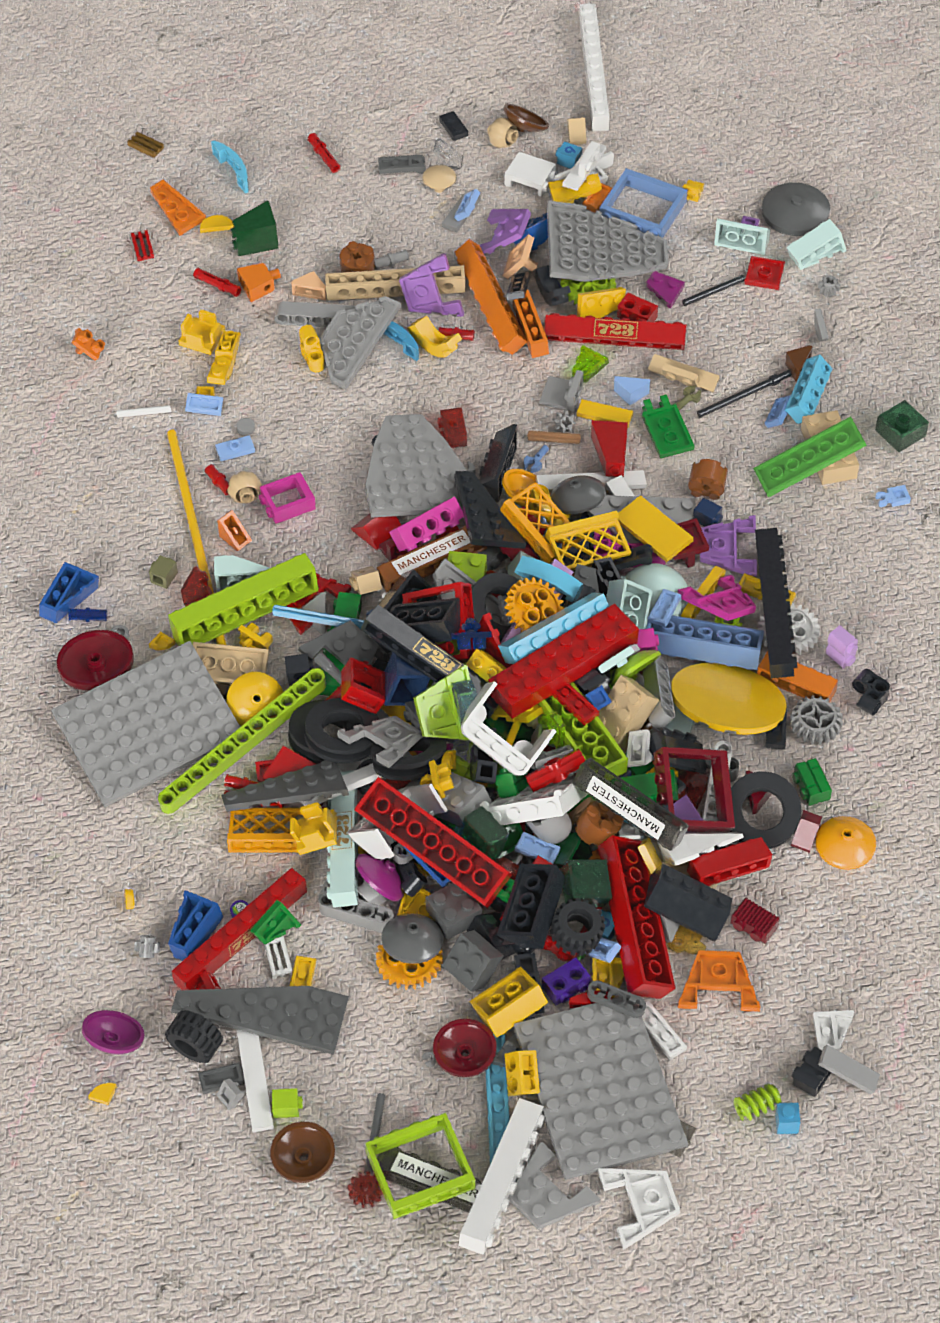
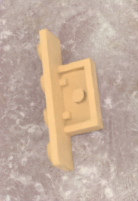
[648,354,720,392]

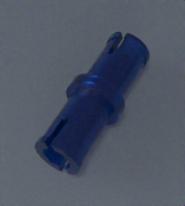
[68,607,108,622]

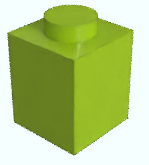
[272,1088,303,1118]

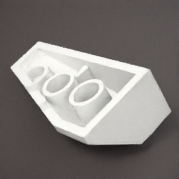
[657,831,743,866]

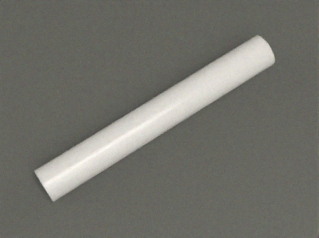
[117,405,171,418]

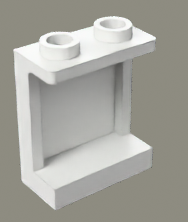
[505,152,557,197]

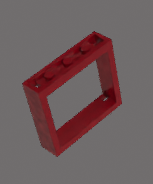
[653,747,735,832]

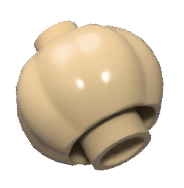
[487,117,518,148]
[227,471,262,503]

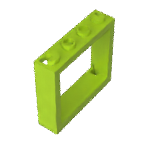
[365,1113,475,1219]

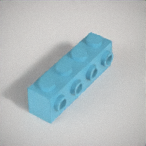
[785,355,832,424]

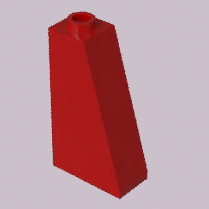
[591,420,628,477]

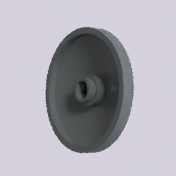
[762,182,830,236]

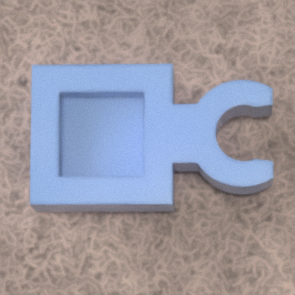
[875,485,911,507]

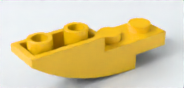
[207,330,241,385]

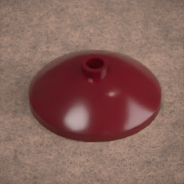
[433,1019,497,1077]

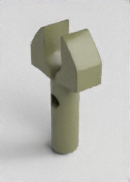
[676,386,701,410]

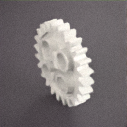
[758,603,820,656]

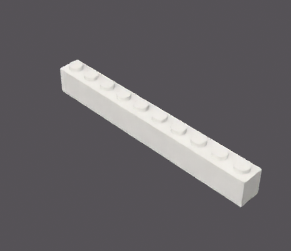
[579,4,609,132]

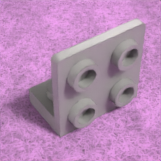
[539,370,584,412]

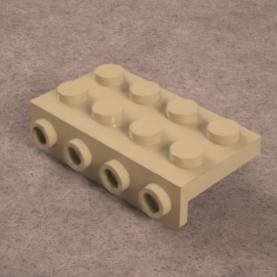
[193,642,270,685]

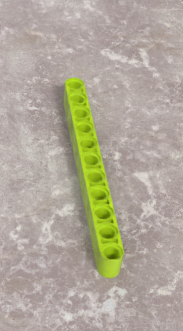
[158,668,326,814]

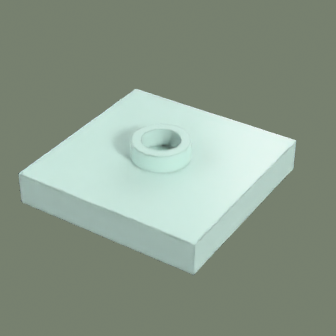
[598,644,640,673]

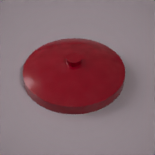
[57,630,134,691]

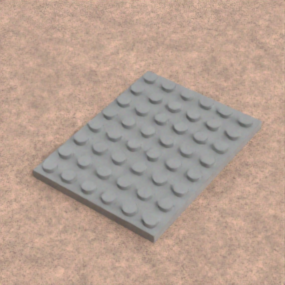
[51,641,240,808]
[513,997,688,1180]

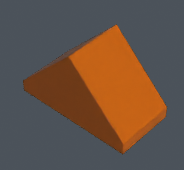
[217,510,252,551]

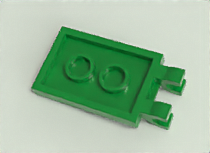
[642,394,695,459]

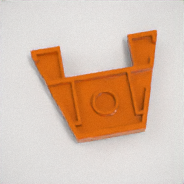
[678,950,760,1012]

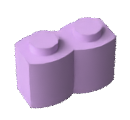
[826,625,858,669]

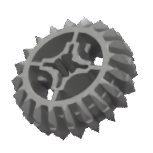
[790,695,843,745]

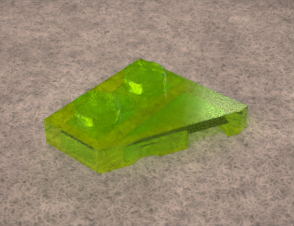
[572,345,609,383]
[538,711,566,749]

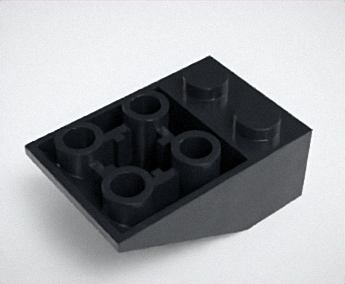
[466,911,517,960]

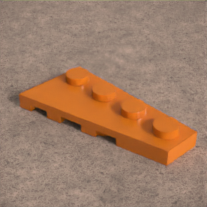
[150,179,206,236]

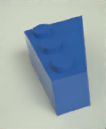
[168,890,223,961]

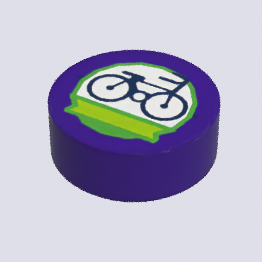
[230,900,249,918]

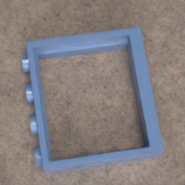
[600,168,687,238]

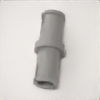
[374,249,409,270]

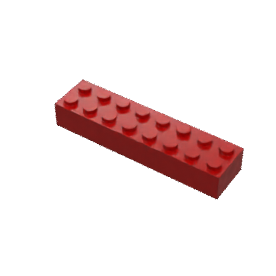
[488,603,639,719]
[354,777,512,908]
[598,835,676,999]

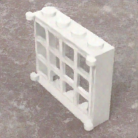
[480,770,588,827]

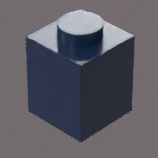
[693,497,723,527]

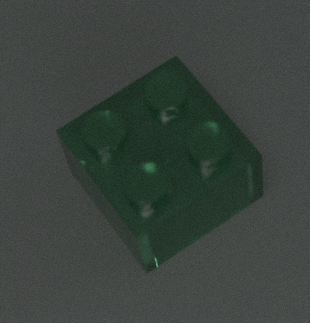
[875,400,929,452]
[458,806,509,861]
[560,859,612,907]

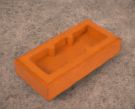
[582,183,612,213]

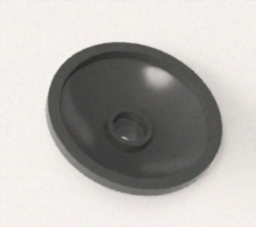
[550,475,605,514]
[381,913,443,964]

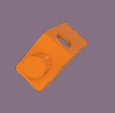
[237,263,281,302]

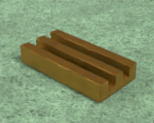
[127,131,164,158]

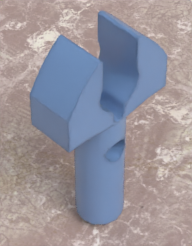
[524,445,549,473]

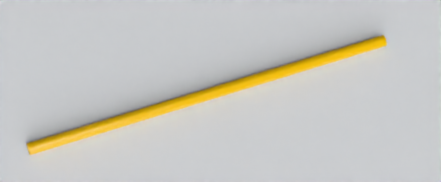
[167,430,226,645]

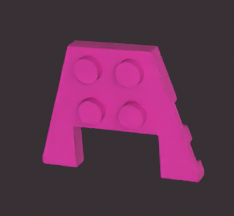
[677,575,756,621]

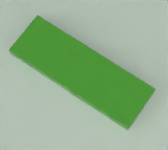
[753,416,867,498]

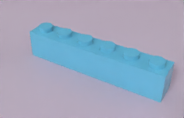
[498,593,609,664]

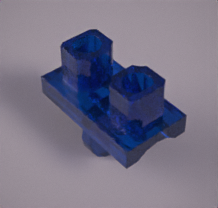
[451,618,492,650]

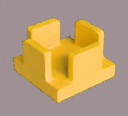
[179,310,226,355]
[290,802,337,855]

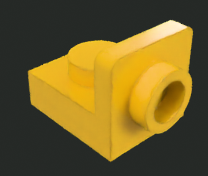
[683,180,704,202]

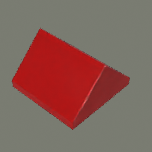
[351,513,401,550]

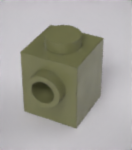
[149,555,178,589]

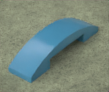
[383,321,419,361]

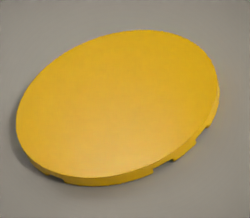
[671,663,787,735]

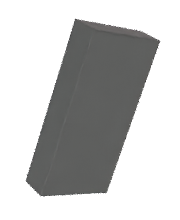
[198,1063,245,1095]

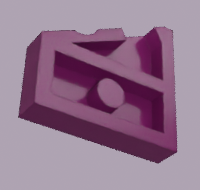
[646,271,685,309]

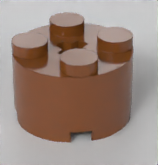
[340,241,375,273]
[688,459,728,500]
[575,801,624,848]

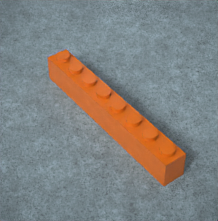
[454,239,528,355]

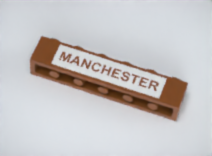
[376,526,487,592]

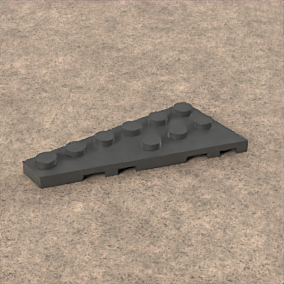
[221,760,349,812]

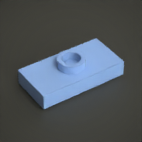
[454,189,480,221]
[185,393,224,416]
[215,435,255,462]
[648,589,681,627]
[515,832,560,864]
[584,937,622,963]

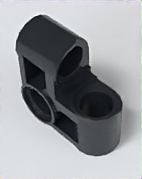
[852,668,890,716]

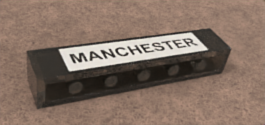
[572,758,689,851]
[374,1147,482,1213]

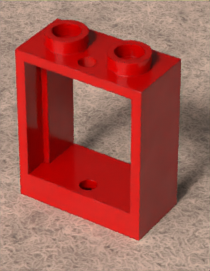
[341,657,385,714]

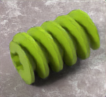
[733,1083,782,1121]

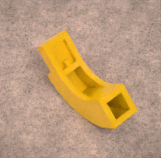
[407,315,462,358]

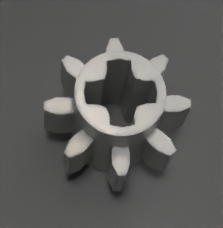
[818,275,840,297]
[552,410,576,433]
[134,935,160,958]

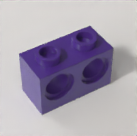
[542,958,590,1006]

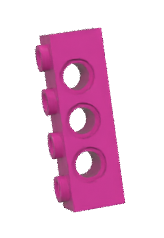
[389,497,464,552]

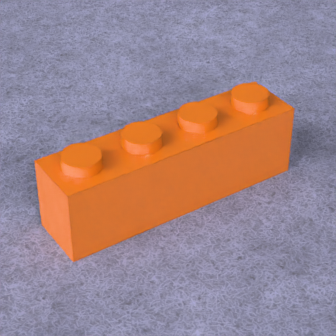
[512,290,549,358]
[757,651,838,703]

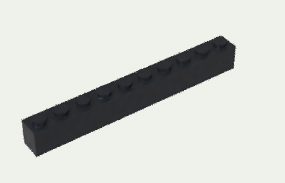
[755,528,797,679]

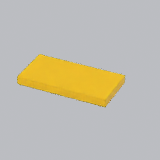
[618,495,693,562]

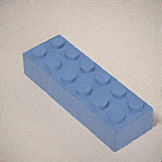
[646,616,764,670]

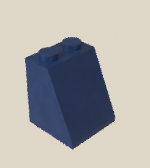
[384,653,430,706]

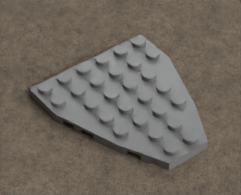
[547,200,668,281]
[365,414,467,517]

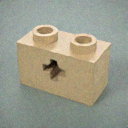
[349,566,382,595]

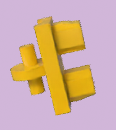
[238,623,273,649]
[420,760,454,799]

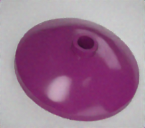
[355,853,404,901]
[82,1010,145,1055]

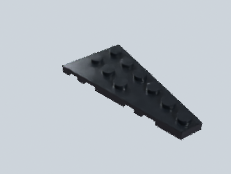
[454,471,527,549]

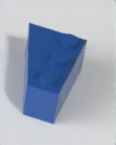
[39,562,99,623]

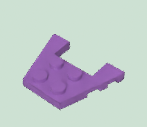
[479,209,531,254]
[399,253,464,317]
[700,515,757,577]

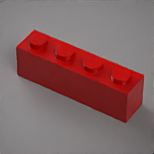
[687,837,773,886]

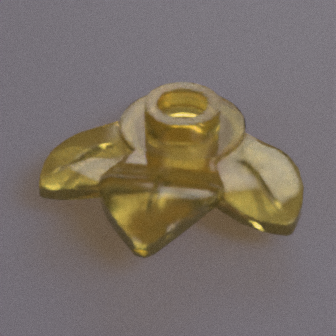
[668,925,706,955]

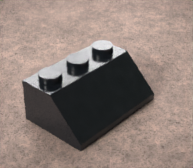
[649,726,707,774]

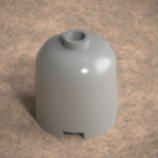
[526,795,572,844]

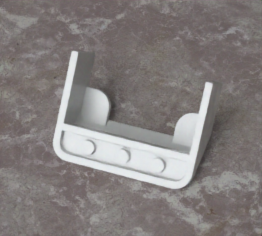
[461,681,556,775]
[348,784,448,860]

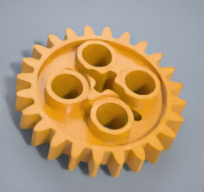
[504,577,564,632]
[376,945,443,990]

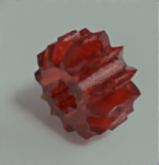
[347,1170,383,1209]

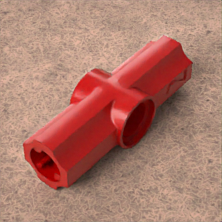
[525,748,587,792]

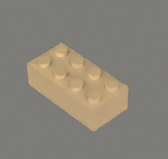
[801,410,859,485]
[598,675,659,754]

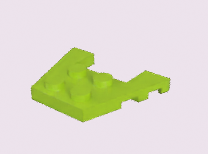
[414,665,471,740]

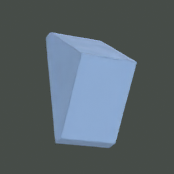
[614,376,650,405]

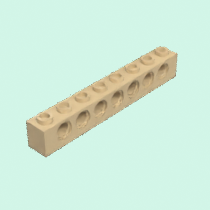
[325,266,465,301]

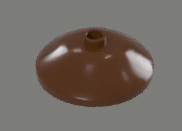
[503,103,549,133]
[270,1121,335,1183]

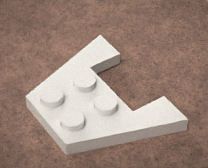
[598,1168,680,1250]

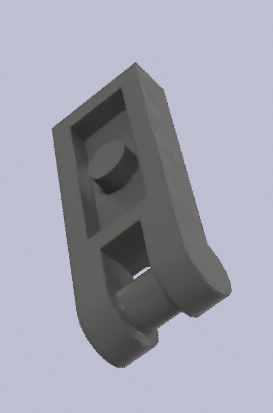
[378,155,426,174]

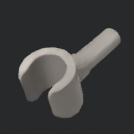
[422,1052,436,1068]

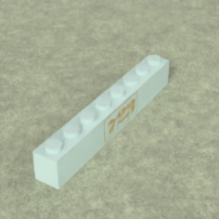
[327,770,358,907]

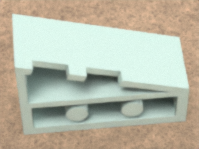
[787,219,847,270]

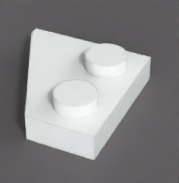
[813,1010,854,1051]

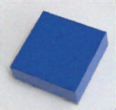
[584,685,612,710]

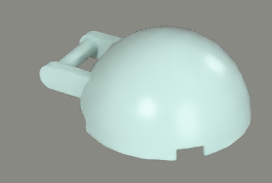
[621,563,688,628]

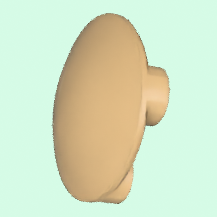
[423,165,456,193]

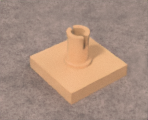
[503,234,538,279]

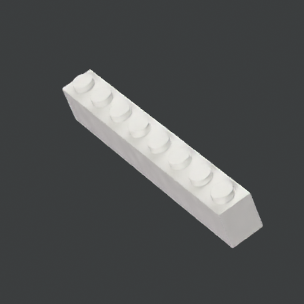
[459,1098,545,1255]

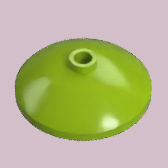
[611,650,662,686]

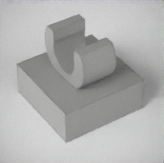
[217,1078,246,1110]

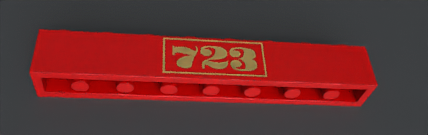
[544,313,687,350]
[172,868,307,990]

